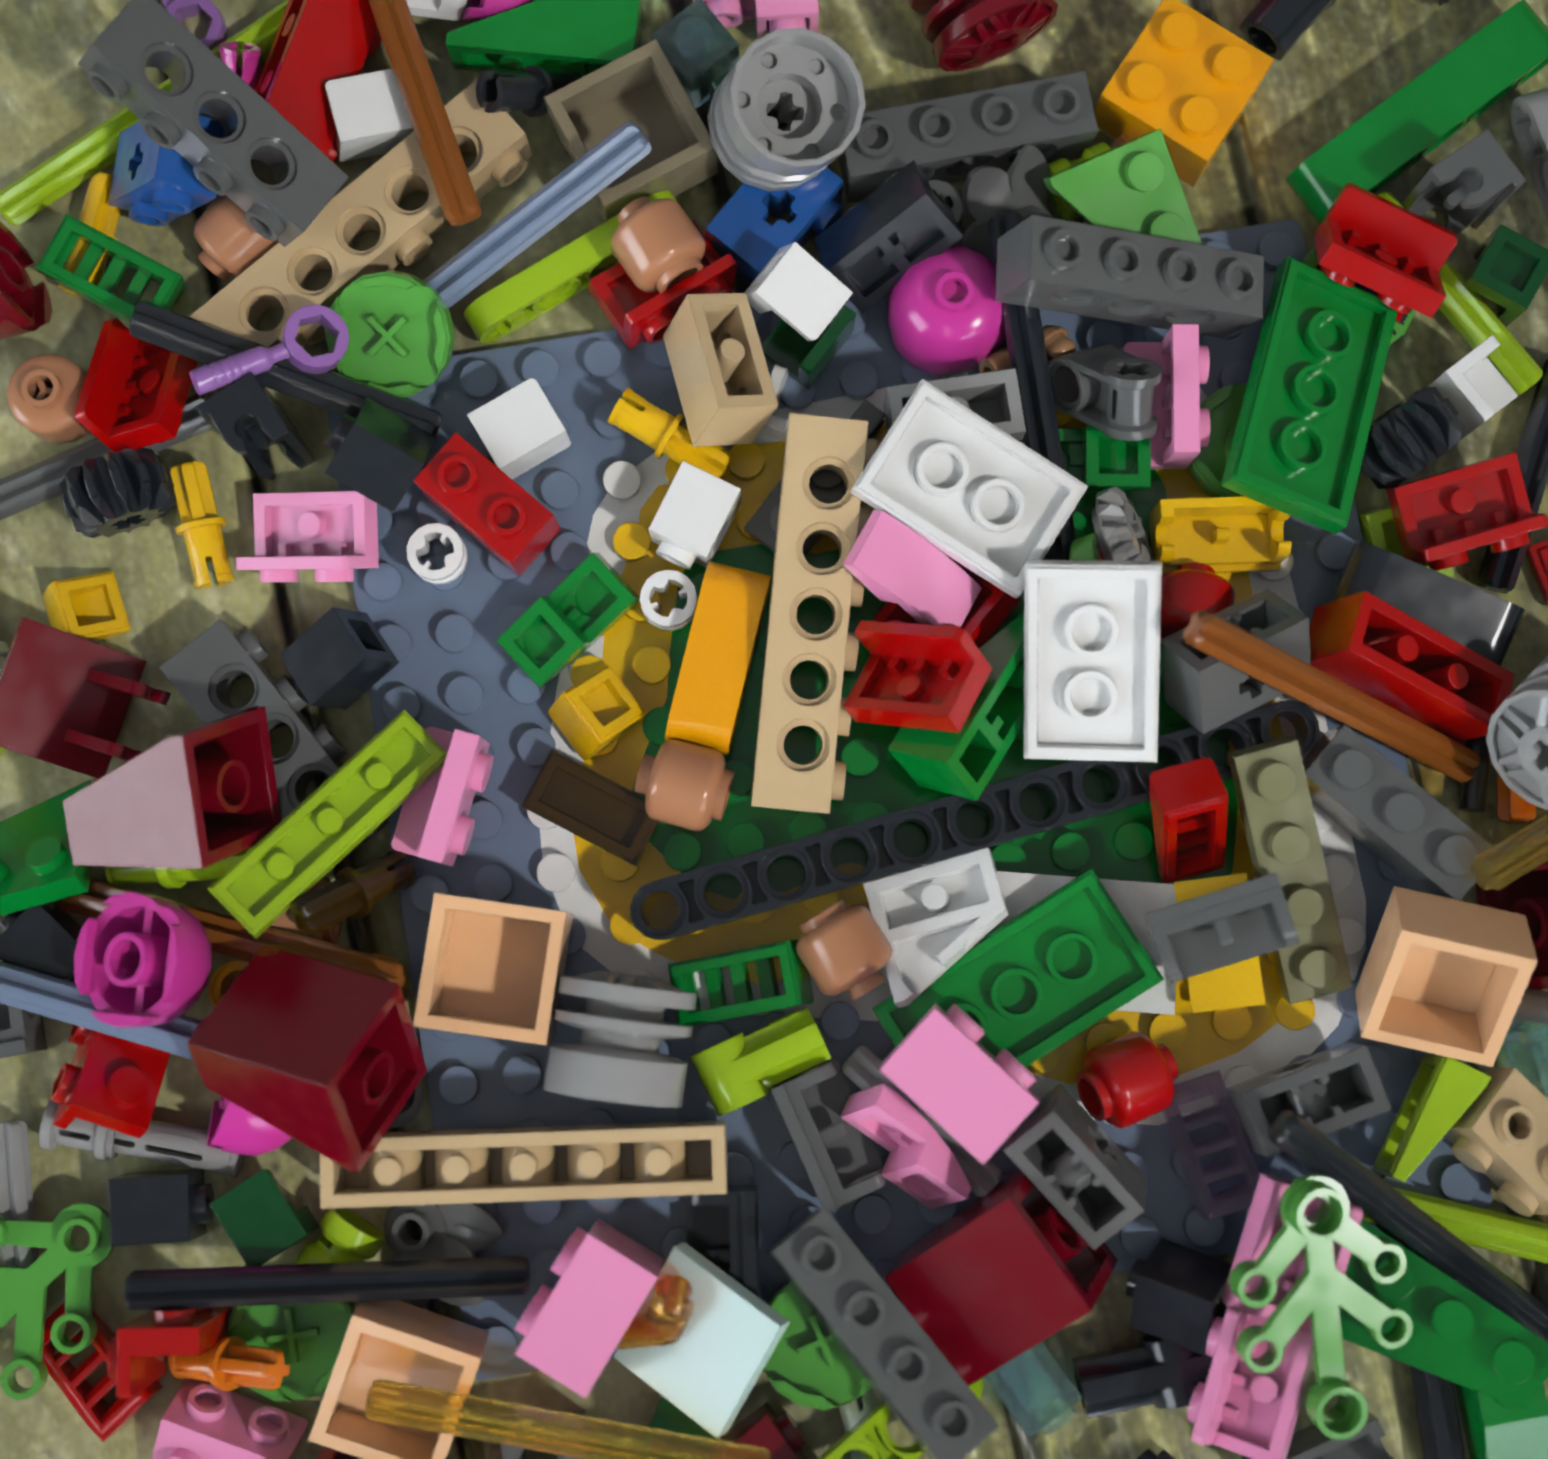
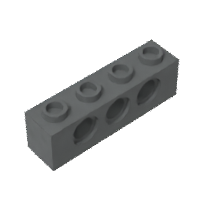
[78,0,349,247]
[838,71,1098,203]
[995,215,1264,338]
[159,619,388,863]
[765,1208,1000,1459]

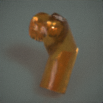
[616,1275,694,1350]

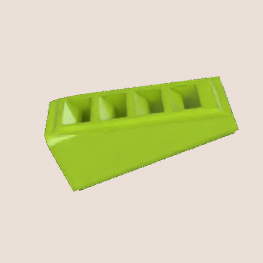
[1373,1053,1491,1183]

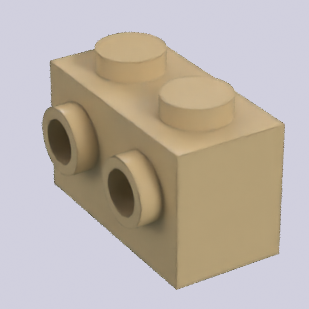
[663,293,778,447]
[1445,1068,1548,1217]

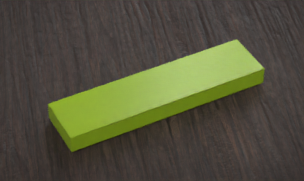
[208,710,447,940]

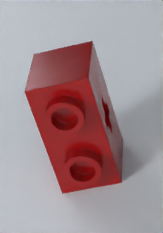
[413,432,561,577]

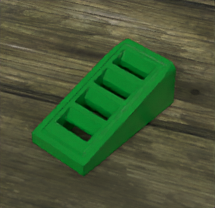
[36,214,185,324]
[668,940,814,1026]

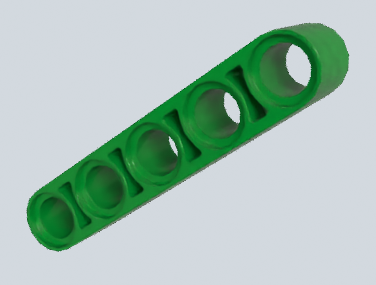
[1285,0,1548,224]

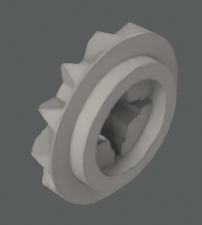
[1092,487,1153,561]

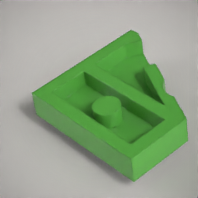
[1043,129,1202,245]

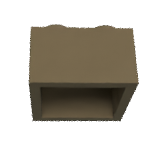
[544,39,718,222]

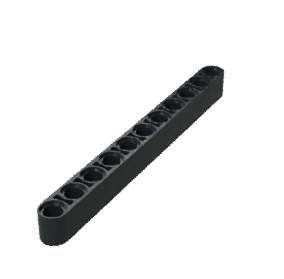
[630,700,1320,940]

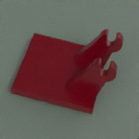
[0,617,171,779]

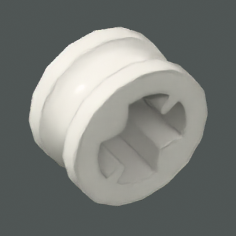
[406,523,468,585]
[640,570,698,631]

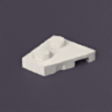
[864,848,1009,1008]

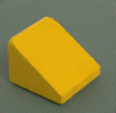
[42,571,131,643]
[548,664,647,760]

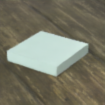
[613,1242,790,1438]

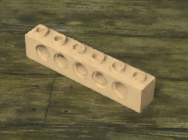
[189,79,533,347]
[750,413,878,814]
[320,1120,728,1209]

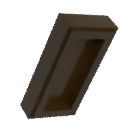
[521,749,660,866]

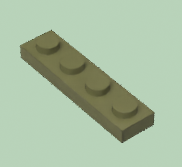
[1227,736,1353,1005]

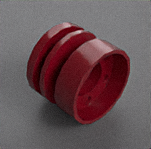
[908,0,1058,72]

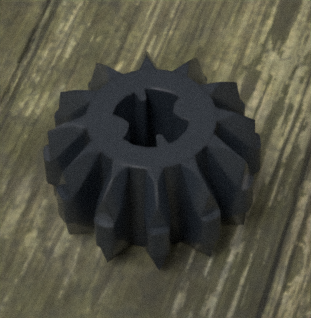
[1360,387,1465,489]
[59,447,176,538]

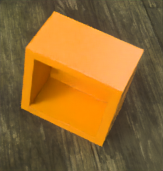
[1094,0,1274,188]

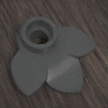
[959,144,1053,263]
[384,1203,504,1308]

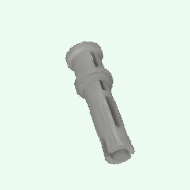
[39,1099,245,1178]

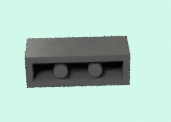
[1303,724,1500,900]

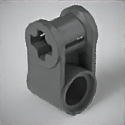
[1048,343,1162,441]

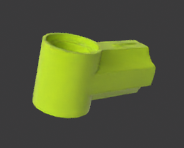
[690,1007,831,1117]

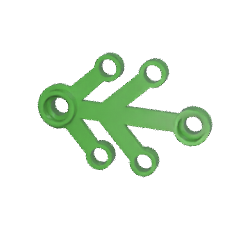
[1229,1173,1413,1440]
[0,1202,114,1400]

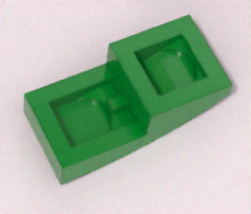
[1021,423,1151,495]
[496,552,640,687]

